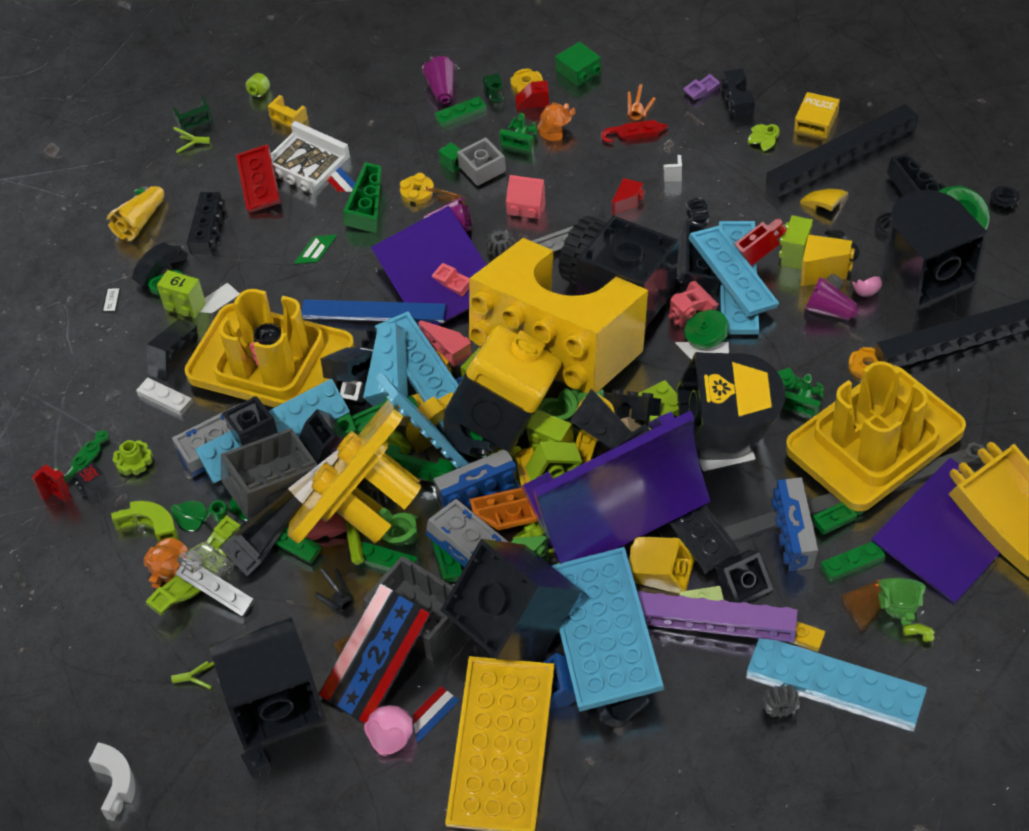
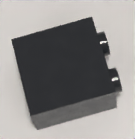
[320,347,373,382]

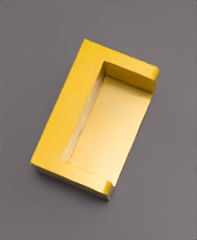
[268,95,308,128]

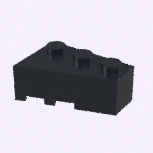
[147,319,198,382]

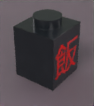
[74,462,108,498]

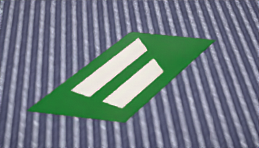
[294,234,338,264]

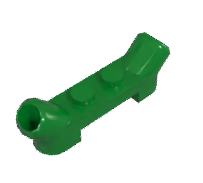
[337,396,418,435]
[385,444,456,482]

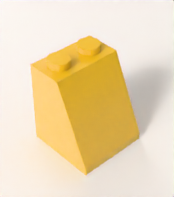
[800,235,855,286]
[628,537,694,594]

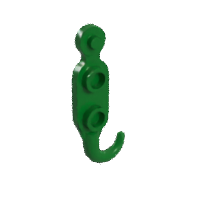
[54,430,109,482]

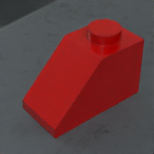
[515,81,549,110]
[612,178,645,215]

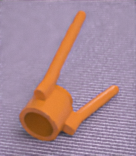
[627,84,655,120]

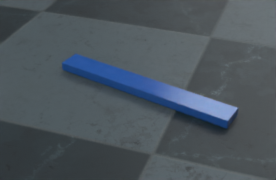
[302,300,446,323]

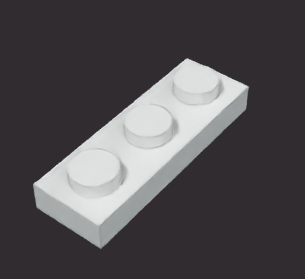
[136,378,193,416]

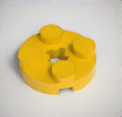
[400,173,434,204]

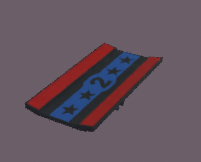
[318,583,432,724]

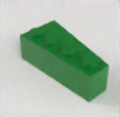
[343,162,381,233]

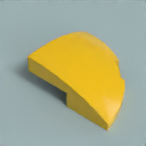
[800,189,848,211]

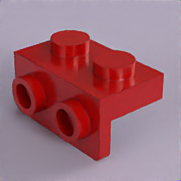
[32,464,72,502]

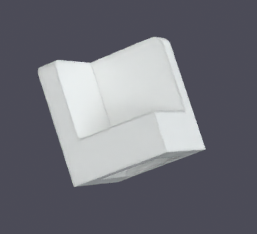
[664,155,682,182]

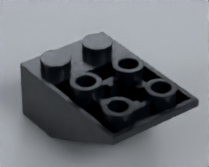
[299,409,347,465]

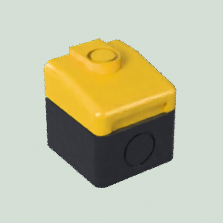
[444,325,561,452]

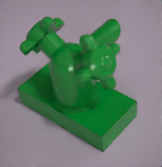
[499,113,538,153]
[783,374,824,418]

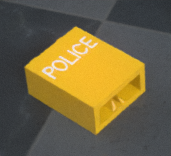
[794,92,840,138]

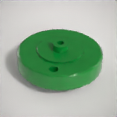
[684,310,729,349]

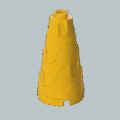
[107,186,165,241]

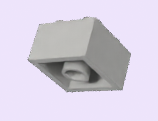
[457,137,506,186]

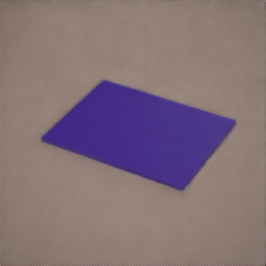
[371,205,486,326]
[871,458,1000,604]

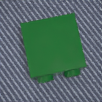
[555,42,601,86]

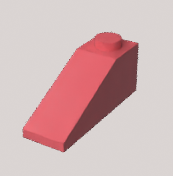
[418,320,472,366]

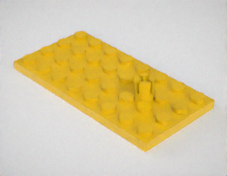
[445,656,555,831]

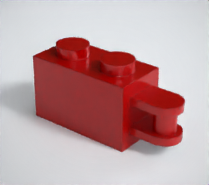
[734,219,787,266]

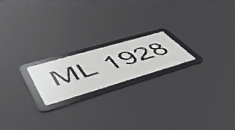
[102,287,121,312]

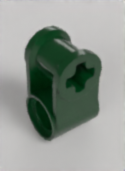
[482,73,504,103]

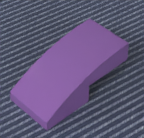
[683,74,721,100]

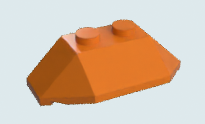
[469,488,538,530]

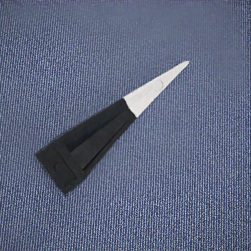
[219,450,339,576]

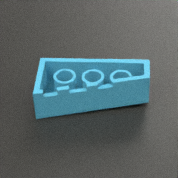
[363,322,408,406]

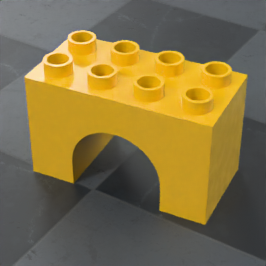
[469,238,648,394]

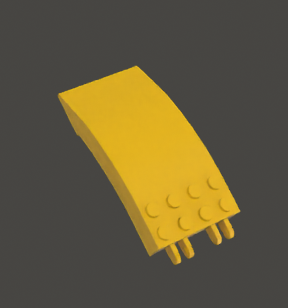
[949,442,1029,577]

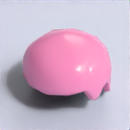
[852,276,882,297]

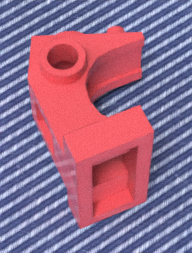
[668,281,719,328]

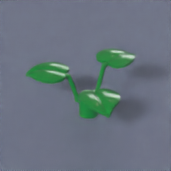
[171,498,247,565]

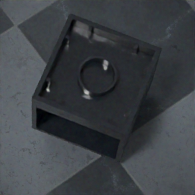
[576,215,679,328]
[440,539,582,662]

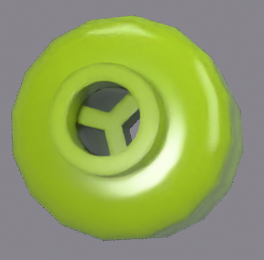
[246,73,270,97]

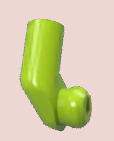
[903,624,935,642]

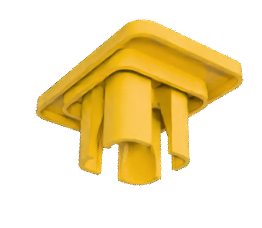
[185,289,355,408]
[786,361,966,511]
[288,400,421,544]

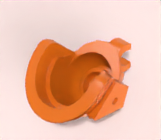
[537,102,575,141]
[144,538,191,589]

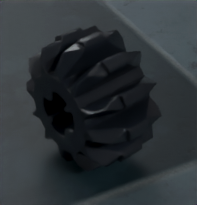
[685,198,710,226]

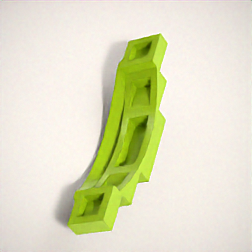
[146,515,241,616]

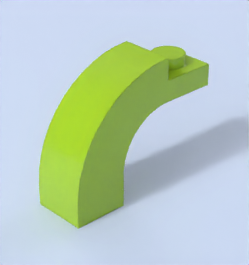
[111,501,179,542]

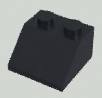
[222,396,278,447]
[714,549,773,603]

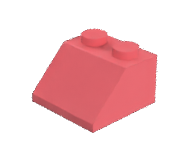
[506,175,546,219]

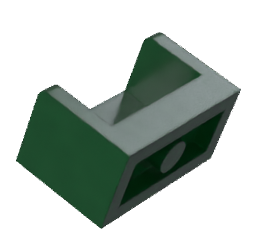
[172,97,213,131]

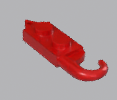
[601,120,668,143]

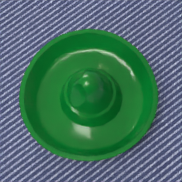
[938,186,990,230]

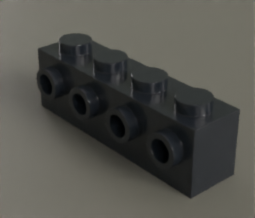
[187,192,225,254]

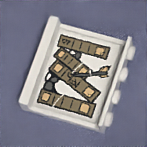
[271,121,350,194]

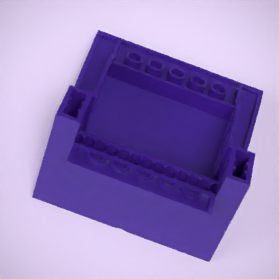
[521,411,710,564]

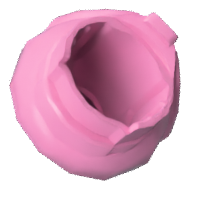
[364,705,413,757]

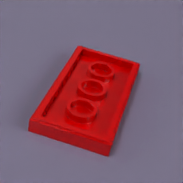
[236,144,281,213]

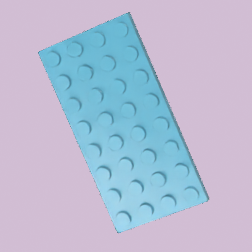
[552,547,664,712]

